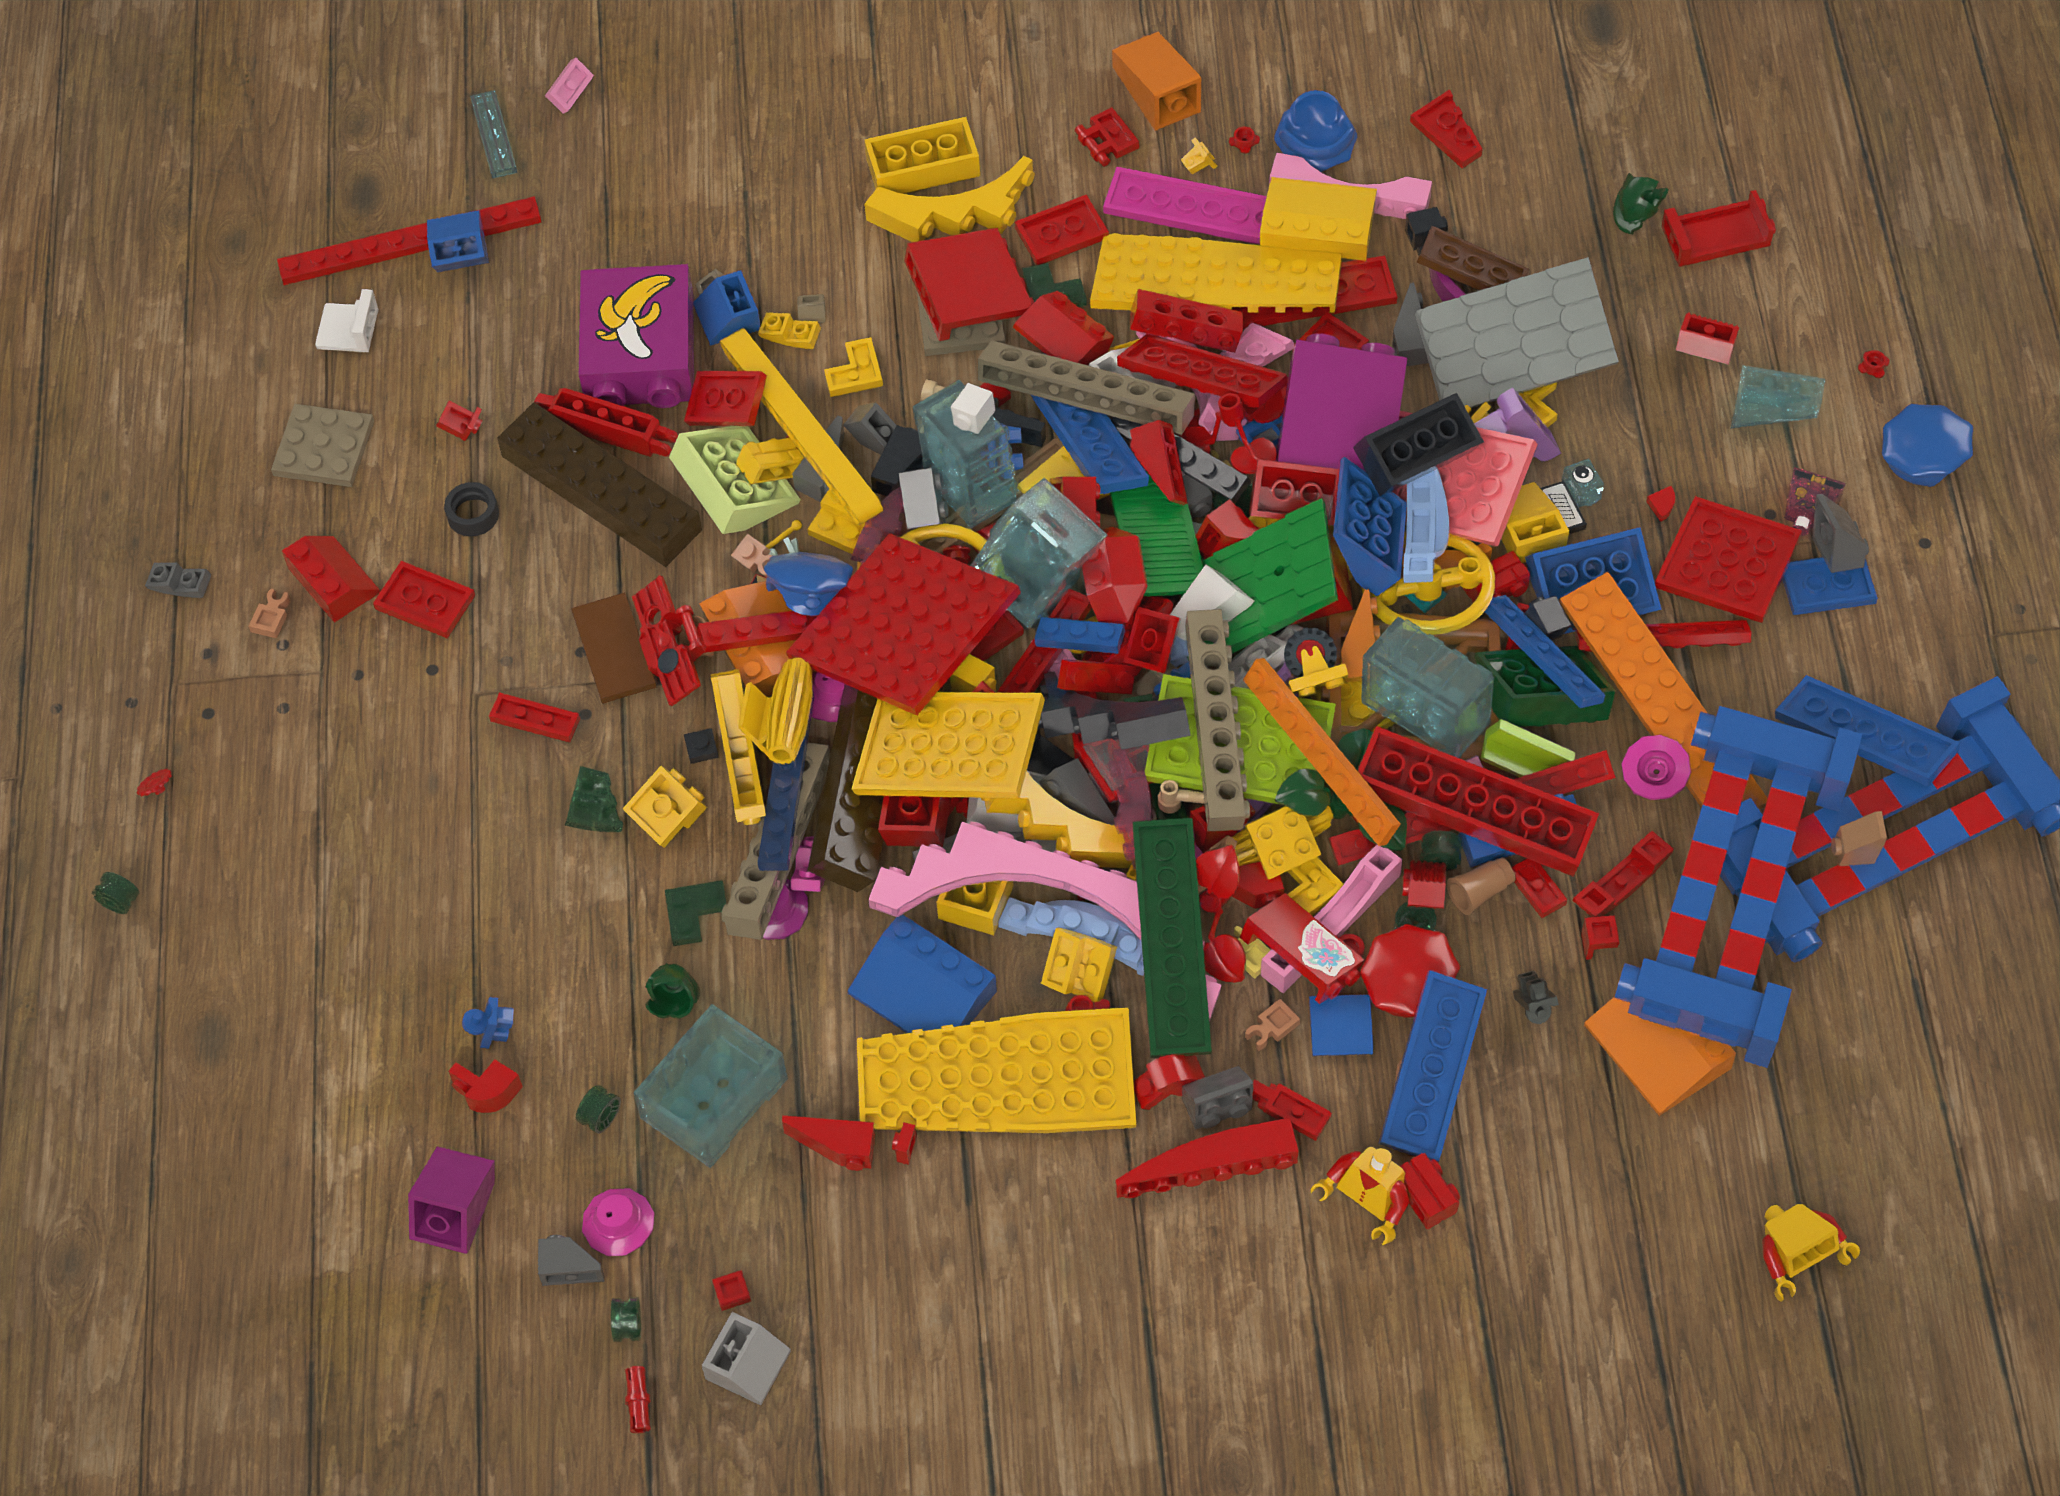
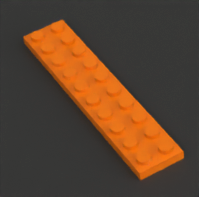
[1559,572,1768,810]

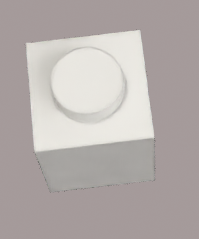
[951,383,995,434]

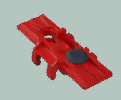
[632,575,704,707]

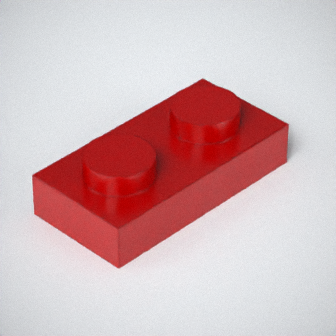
[1511,859,1567,918]

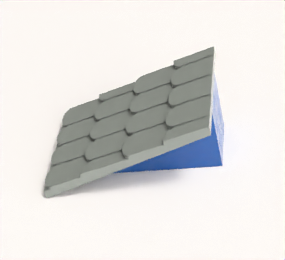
[1415,257,1619,408]

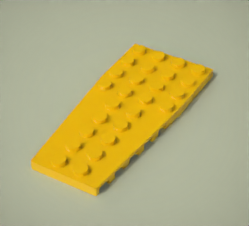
[1090,233,1342,312]
[857,1008,1136,1133]

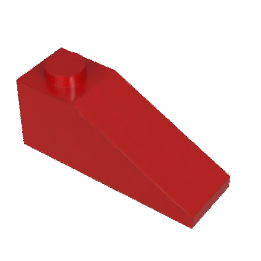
[1130,420,1188,505]
[782,1115,876,1171]

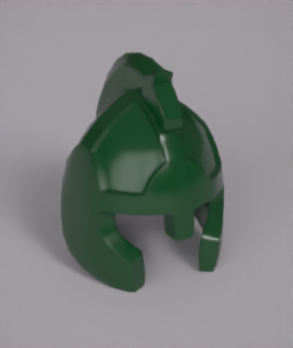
[1613,173,1669,235]
[645,963,700,1019]

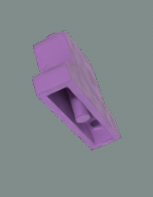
[1474,388,1561,461]

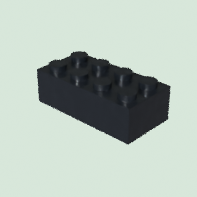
[1353,393,1484,497]

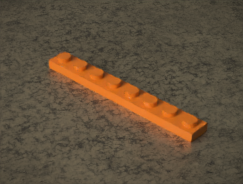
[1243,658,1401,846]

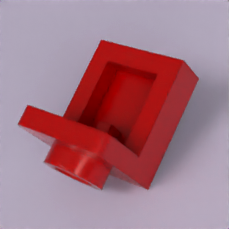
[436,400,482,441]

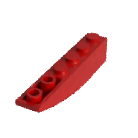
[1115,1118,1298,1199]

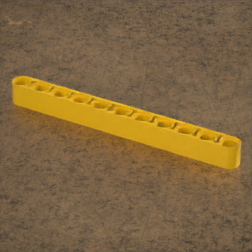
[719,328,883,525]

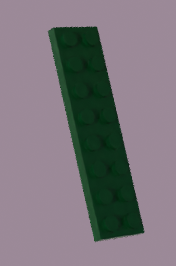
[1132,818,1212,1058]

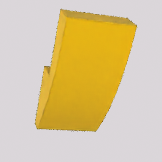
[758,312,821,349]

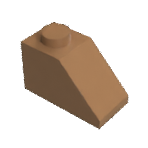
[1831,811,1887,866]

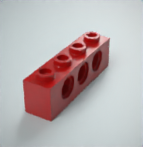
[1130,289,1243,353]

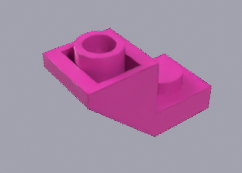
[791,836,825,892]

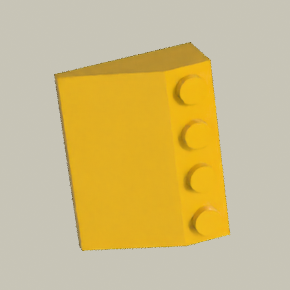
[1260,177,1377,261]

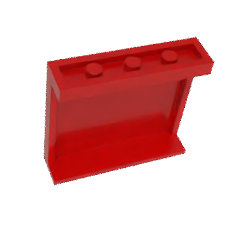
[904,228,1034,341]

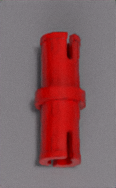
[625,1366,651,1433]

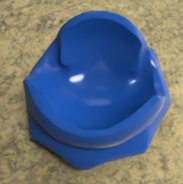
[1274,90,1357,172]
[1882,404,1973,487]
[764,552,853,616]

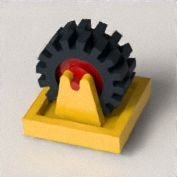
[1284,628,1348,698]

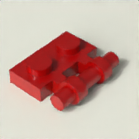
[1074,107,1139,167]

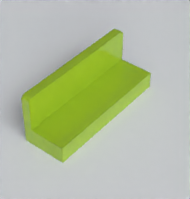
[1481,719,1575,777]

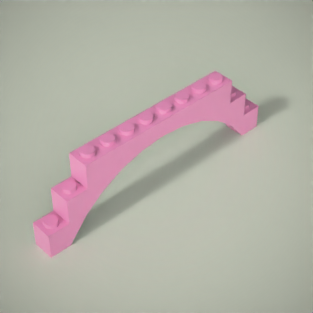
[869,821,1222,1022]

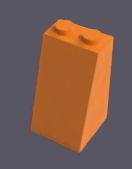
[1112,32,1201,131]

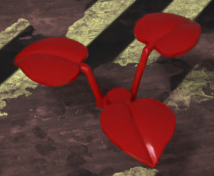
[1176,390,1284,474]
[1196,845,1246,983]

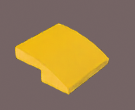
[1041,927,1117,1002]

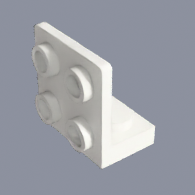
[315,289,378,352]

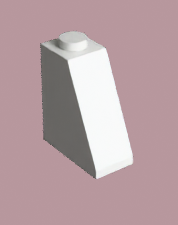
[1170,565,1254,641]

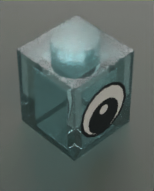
[1562,459,1604,508]

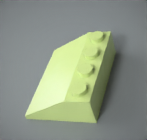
[669,426,801,534]

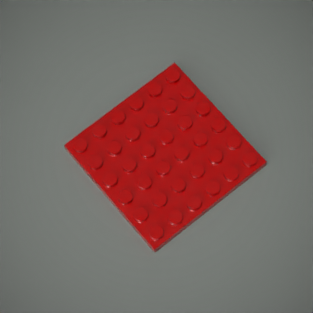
[786,533,1021,716]

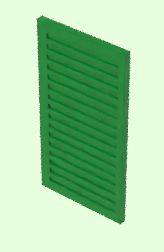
[1110,470,1203,596]

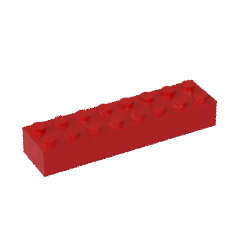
[1358,726,1599,877]

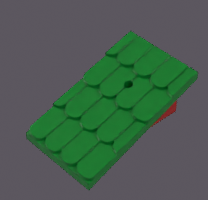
[1181,498,1353,661]

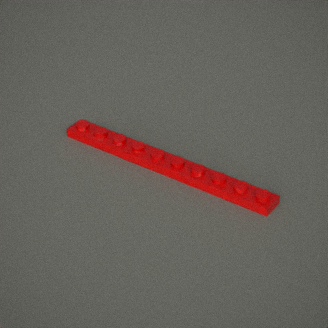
[277,196,542,285]
[948,588,1092,817]
[1328,750,1615,866]

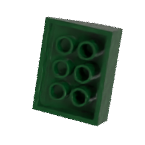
[1475,646,1616,727]

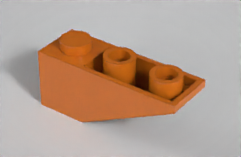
[1341,589,1385,683]

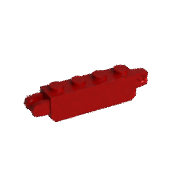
[534,388,678,457]

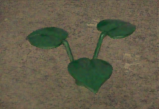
[1275,728,1407,851]

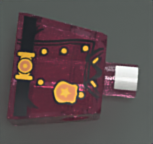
[1784,467,1846,536]

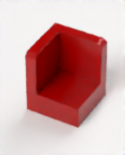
[1581,915,1619,960]

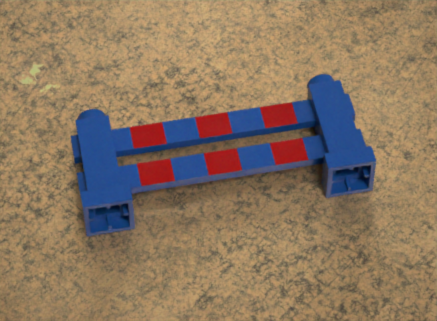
[1720,676,2060,962]
[1614,706,1863,1068]

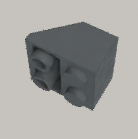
[1182,1066,1253,1130]

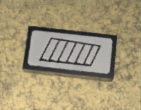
[1540,481,1587,534]

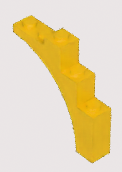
[864,156,1035,242]
[711,669,766,825]
[981,771,1135,868]

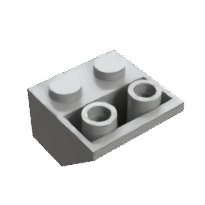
[702,1312,791,1405]

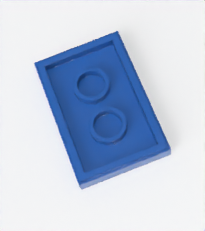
[1782,557,1878,615]

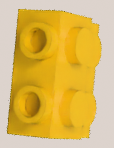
[807,489,884,556]
[623,766,707,848]

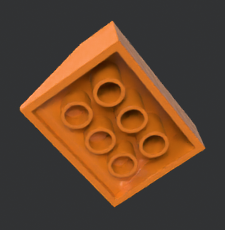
[699,581,816,697]
[1584,996,1736,1116]

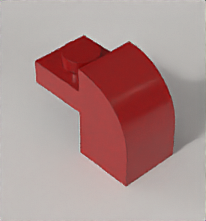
[1133,1054,1205,1110]
[448,1059,523,1113]

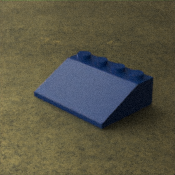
[1333,457,1407,596]
[1525,527,1662,634]
[847,914,997,1033]

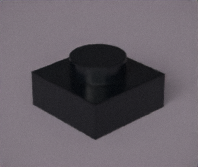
[684,728,719,764]

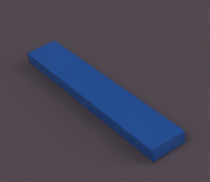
[1484,595,1605,708]

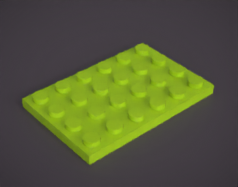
[1143,674,1336,805]

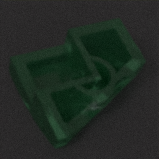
[565,766,623,832]

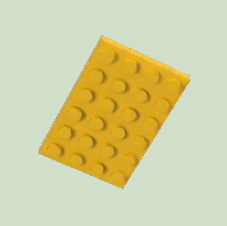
[851,692,1045,798]

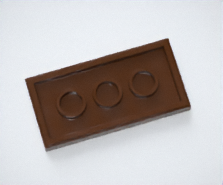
[1417,226,1530,290]
[571,592,657,704]

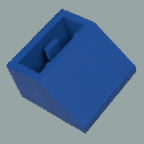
[427,210,489,273]
[693,270,760,346]

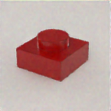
[892,1122,917,1165]

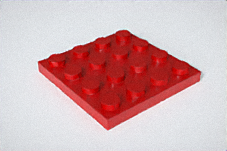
[1655,496,1802,623]

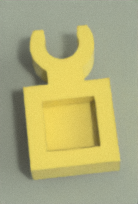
[1234,926,1270,979]

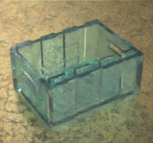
[913,380,1018,528]
[971,478,1108,629]
[1361,617,1494,758]
[633,1004,788,1168]

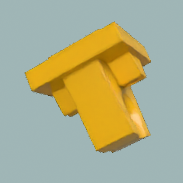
[1181,138,1217,175]

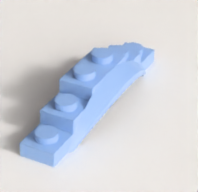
[1403,469,1449,583]
[998,897,1144,976]

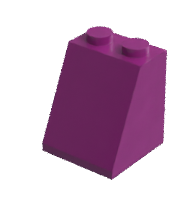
[408,1146,495,1254]

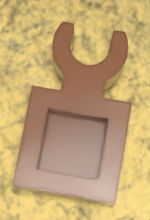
[731,533,773,577]
[248,589,290,638]
[1245,999,1300,1051]

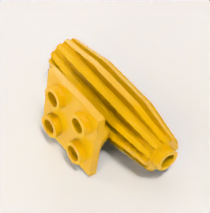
[738,658,813,765]
[1232,806,1333,879]

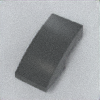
[145,563,211,598]

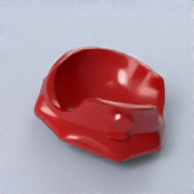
[1360,924,1460,1018]

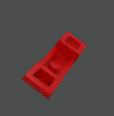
[1572,831,1674,917]

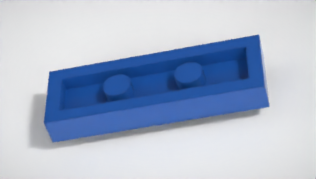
[1034,617,1125,654]

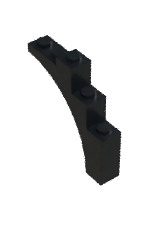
[871,397,1046,500]
[1038,671,1191,750]

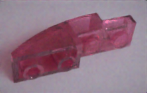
[850,486,905,568]
[1108,748,1151,870]

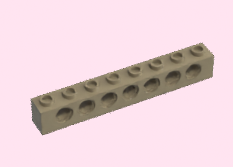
[978,340,1195,435]
[1185,609,1250,831]
[722,742,830,940]

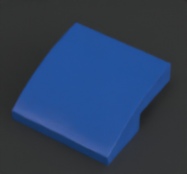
[1309,995,1373,1056]

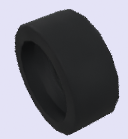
[444,482,499,536]

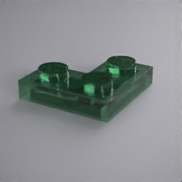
[1022,263,1087,307]
[665,880,727,947]

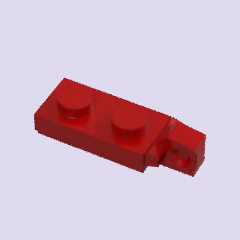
[1252,1079,1332,1141]

